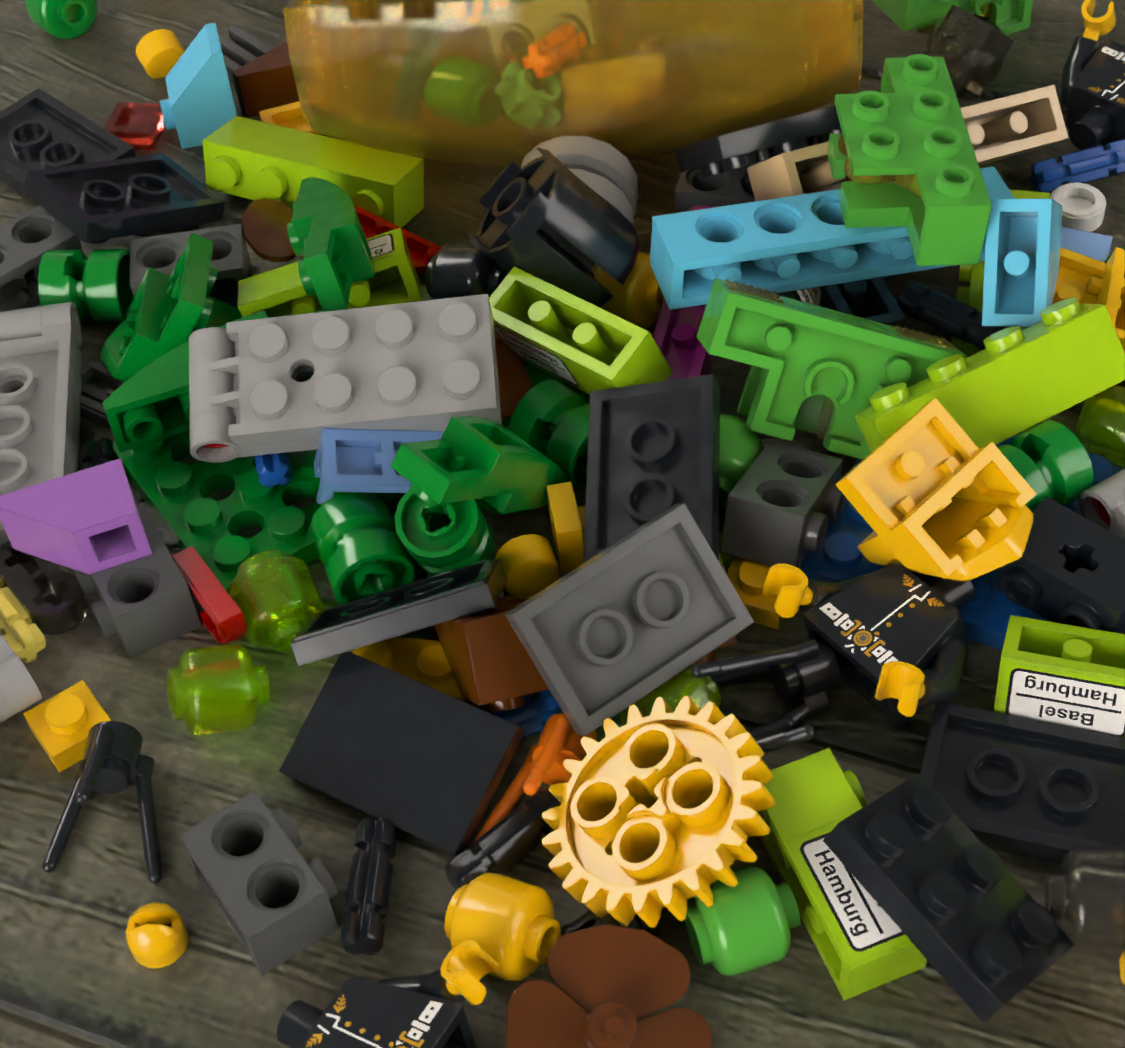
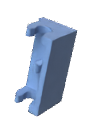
[314,428,444,504]

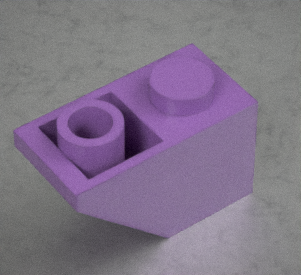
[0,458,152,574]

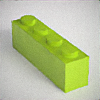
[202,116,424,228]
[854,297,1125,452]

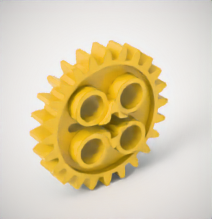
[542,696,775,928]

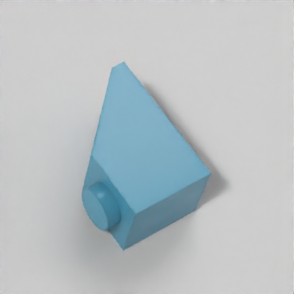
[160,23,238,149]
[982,199,1062,327]

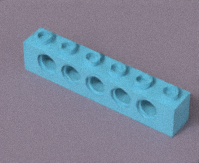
[650,166,1015,310]

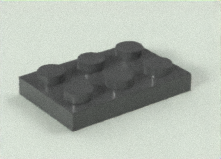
[505,503,754,736]

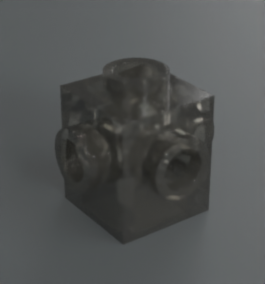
[923,4,1014,97]

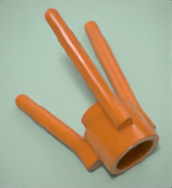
[474,713,598,849]

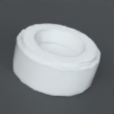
[1050,183,1107,232]

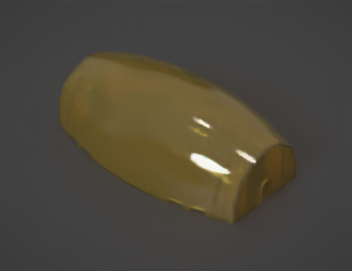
[282,0,863,167]

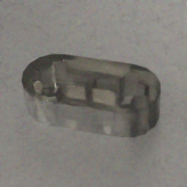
[0,540,88,635]

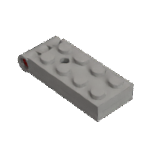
[189,294,502,462]
[0,302,83,547]

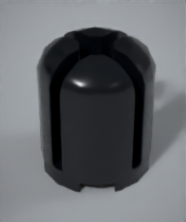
[468,148,640,307]

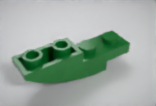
[287,177,375,312]
[102,310,323,452]
[390,416,574,515]

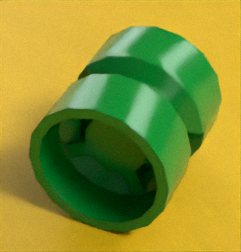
[38,249,134,322]
[509,379,590,490]
[997,420,1094,511]
[395,488,495,577]
[310,492,415,604]

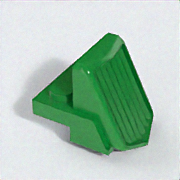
[99,233,242,382]

